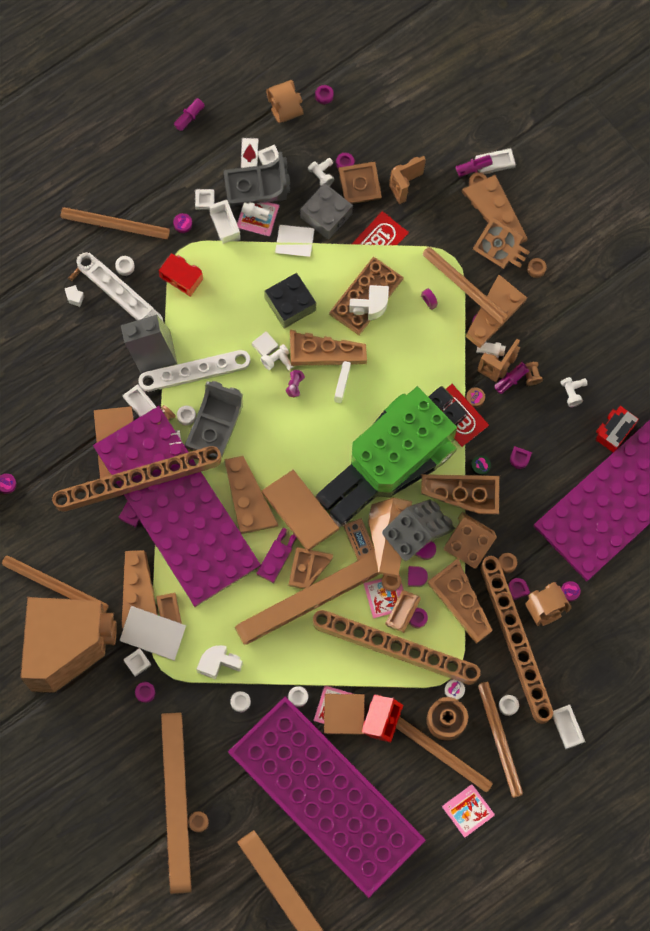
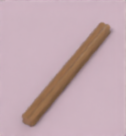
[61,207,170,239]
[423,247,508,324]
[2,556,108,612]
[478,682,523,798]
[396,717,493,792]

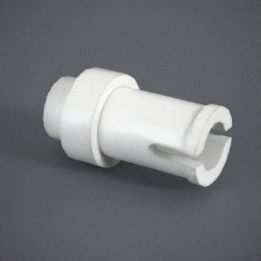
[241,202,270,222]
[477,342,506,358]

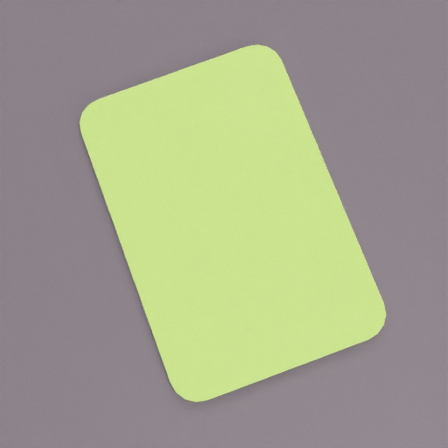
[152,241,465,688]

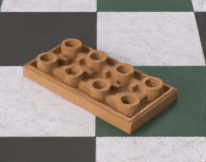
[329,256,404,336]
[94,406,133,484]
[262,470,339,551]

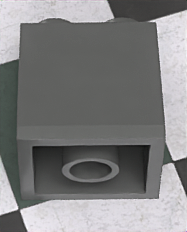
[121,315,177,374]

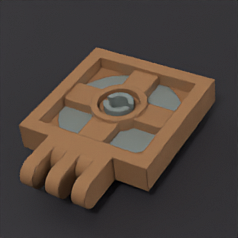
[473,217,530,269]

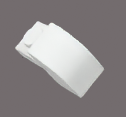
[349,285,389,320]
[197,645,243,679]

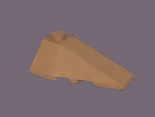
[421,474,499,514]
[368,497,412,578]

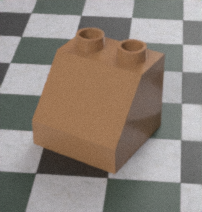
[21,598,117,693]

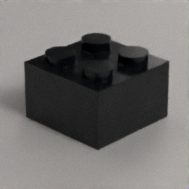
[264,273,316,329]

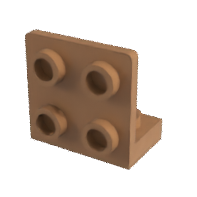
[389,156,426,204]
[477,339,520,382]
[444,512,497,568]

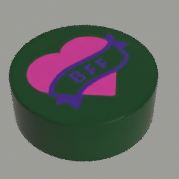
[471,456,491,476]

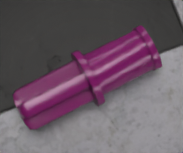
[174,98,205,131]
[456,155,493,178]
[495,362,529,394]

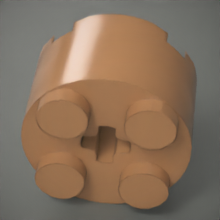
[267,80,303,123]
[526,582,571,626]
[427,697,468,740]

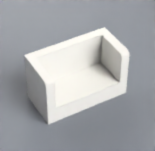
[210,200,240,244]

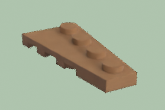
[461,175,528,244]
[466,275,527,348]
[290,330,367,366]
[224,456,278,534]
[122,550,158,629]
[427,559,493,644]

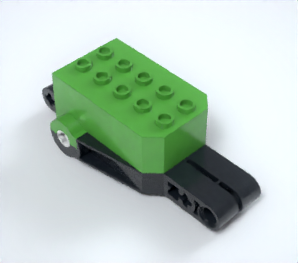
[315,386,469,526]

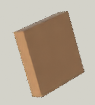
[339,162,382,204]
[324,693,364,735]

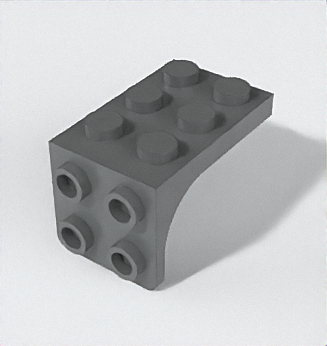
[223,152,290,207]
[185,381,243,459]
[382,499,455,561]

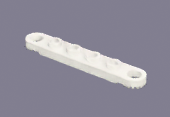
[77,252,163,321]
[139,350,250,392]

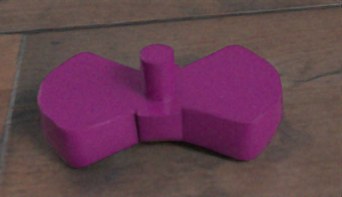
[286,370,305,398]

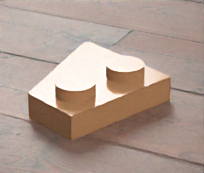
[289,547,333,589]

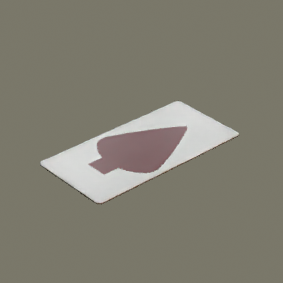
[241,138,258,168]

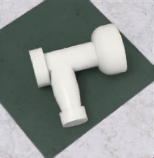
[308,158,334,186]
[260,344,294,370]
[561,378,587,407]

